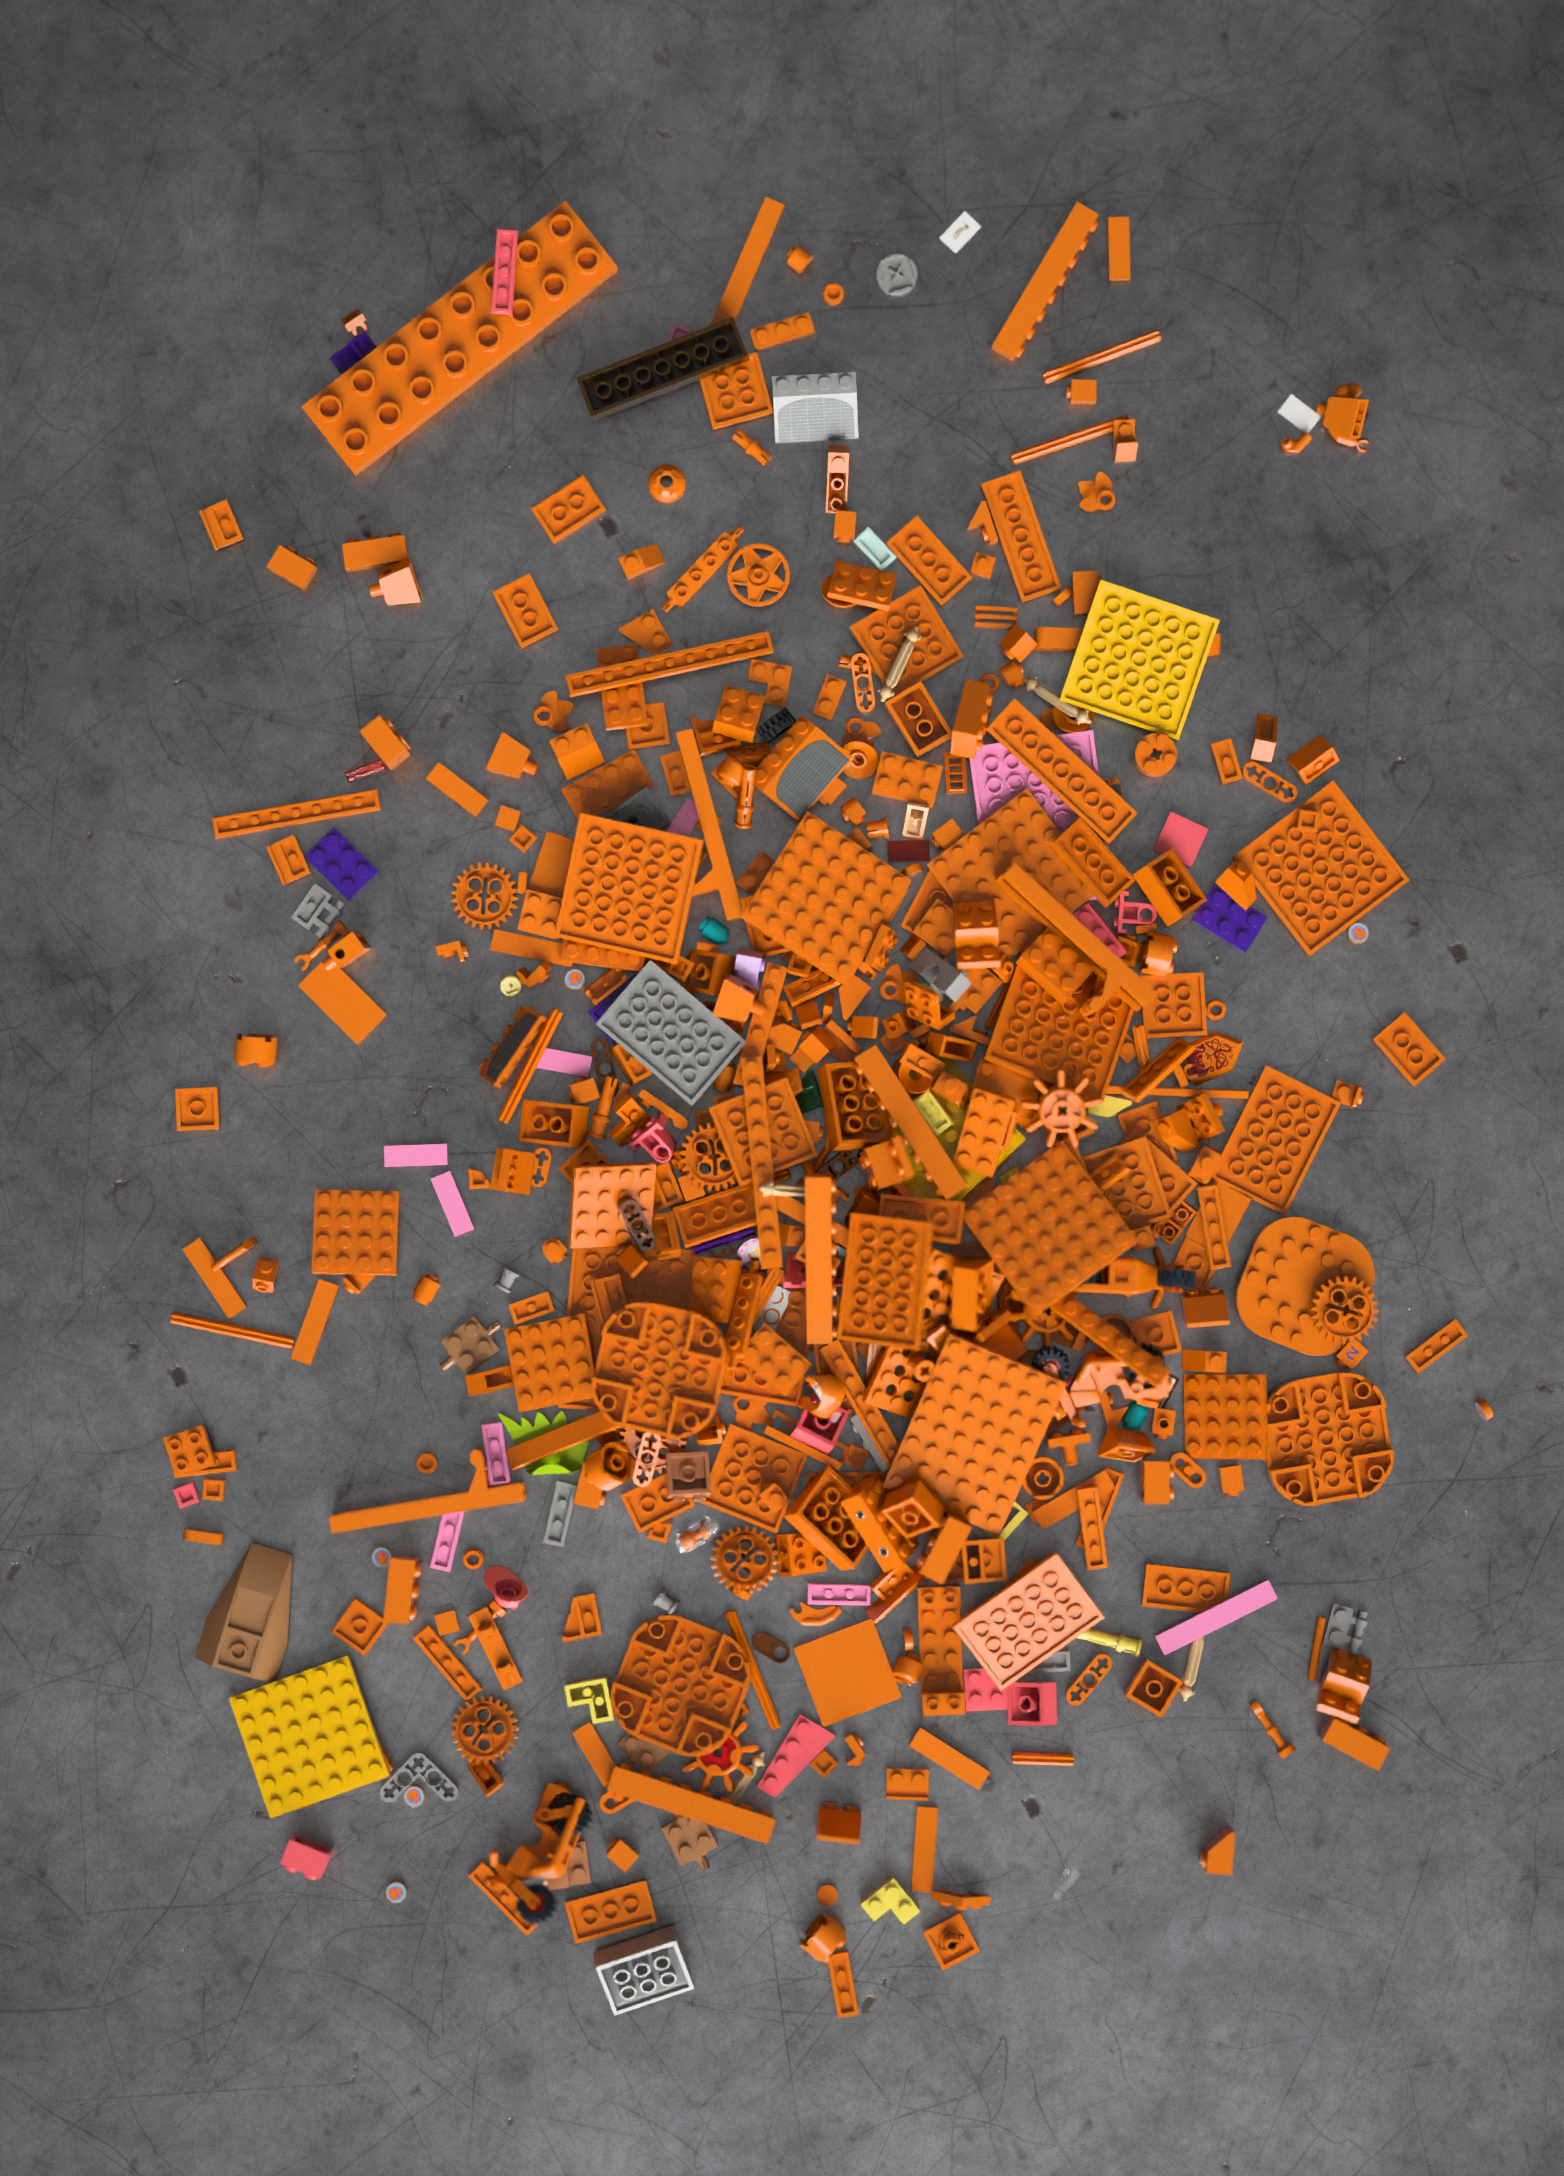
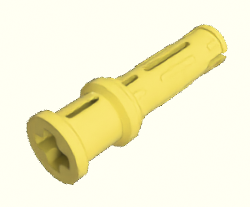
[1077,1628,1143,1657]

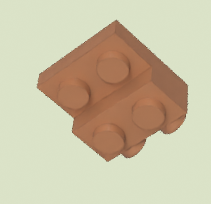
[665,1451,711,1502]
[543,1840,591,1890]

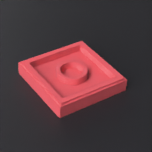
[1153,812,1209,867]

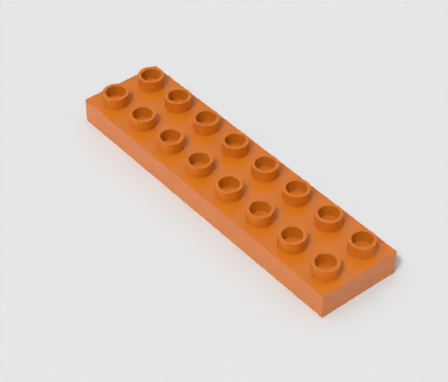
[301,200,618,476]

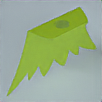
[497,1410,600,1475]

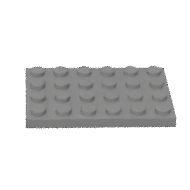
[596,960,747,1106]

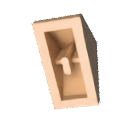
[902,802,929,840]

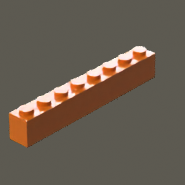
[991,202,1099,361]
[853,1045,968,1200]
[805,1173,837,1344]
[607,1763,776,1844]

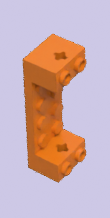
[917,1584,965,1716]

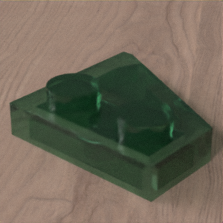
[795,1068,823,1114]

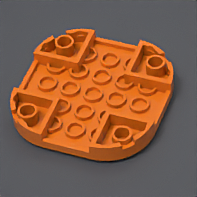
[1234,1217,1375,1356]
[591,1302,728,1438]
[1265,1372,1394,1506]
[610,1615,751,1757]

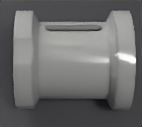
[493,1267,519,1294]
[652,1589,680,1615]

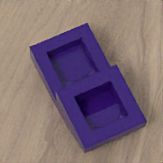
[330,331,377,374]

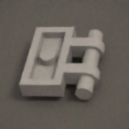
[291,884,344,938]
[1322,1603,1368,1653]

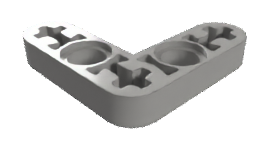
[380,1752,459,1802]

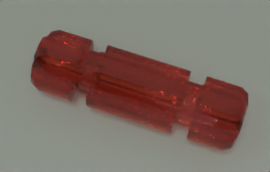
[345,759,386,783]

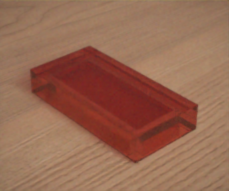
[887,840,930,862]

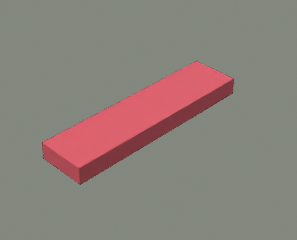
[491,229,518,315]

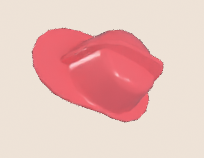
[484,1566,528,1610]

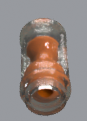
[673,1517,721,1553]

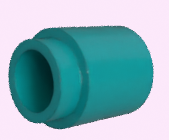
[698,916,730,945]
[1121,1400,1148,1431]

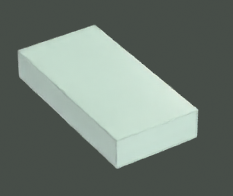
[853,526,897,571]

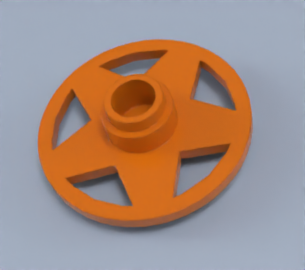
[727,544,790,607]

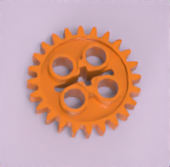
[451,862,519,930]
[678,1123,736,1191]
[1309,1275,1379,1344]
[618,1428,687,1474]
[710,1525,779,1594]
[450,1696,519,1765]

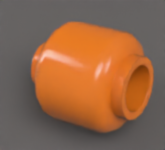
[717,755,746,788]
[892,1653,923,1686]

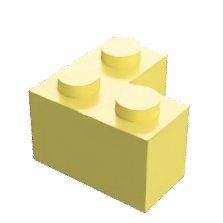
[564,1676,615,1724]
[860,1875,920,1924]

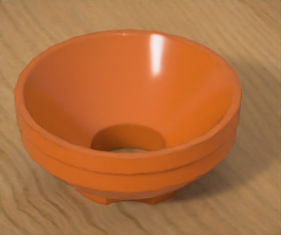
[648,464,686,503]
[898,1063,934,1094]

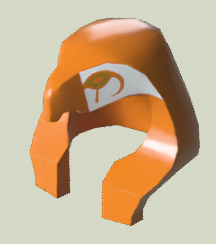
[797,1375,845,1418]

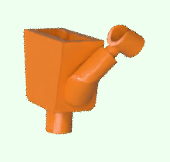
[1317,382,1369,452]

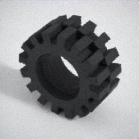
[756,708,796,744]

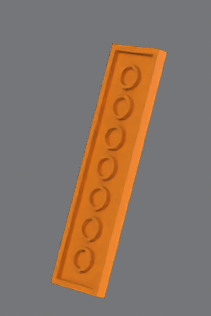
[986,698,1137,844]

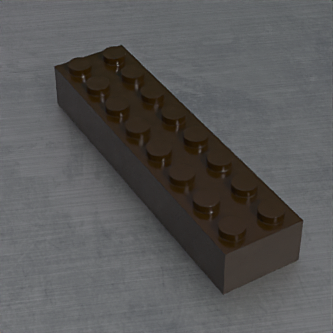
[577,317,750,421]

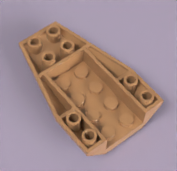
[195,1542,293,1682]

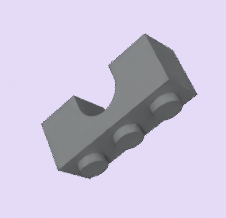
[908,946,971,1002]

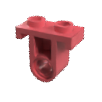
[1113,891,1157,935]
[628,1113,676,1163]

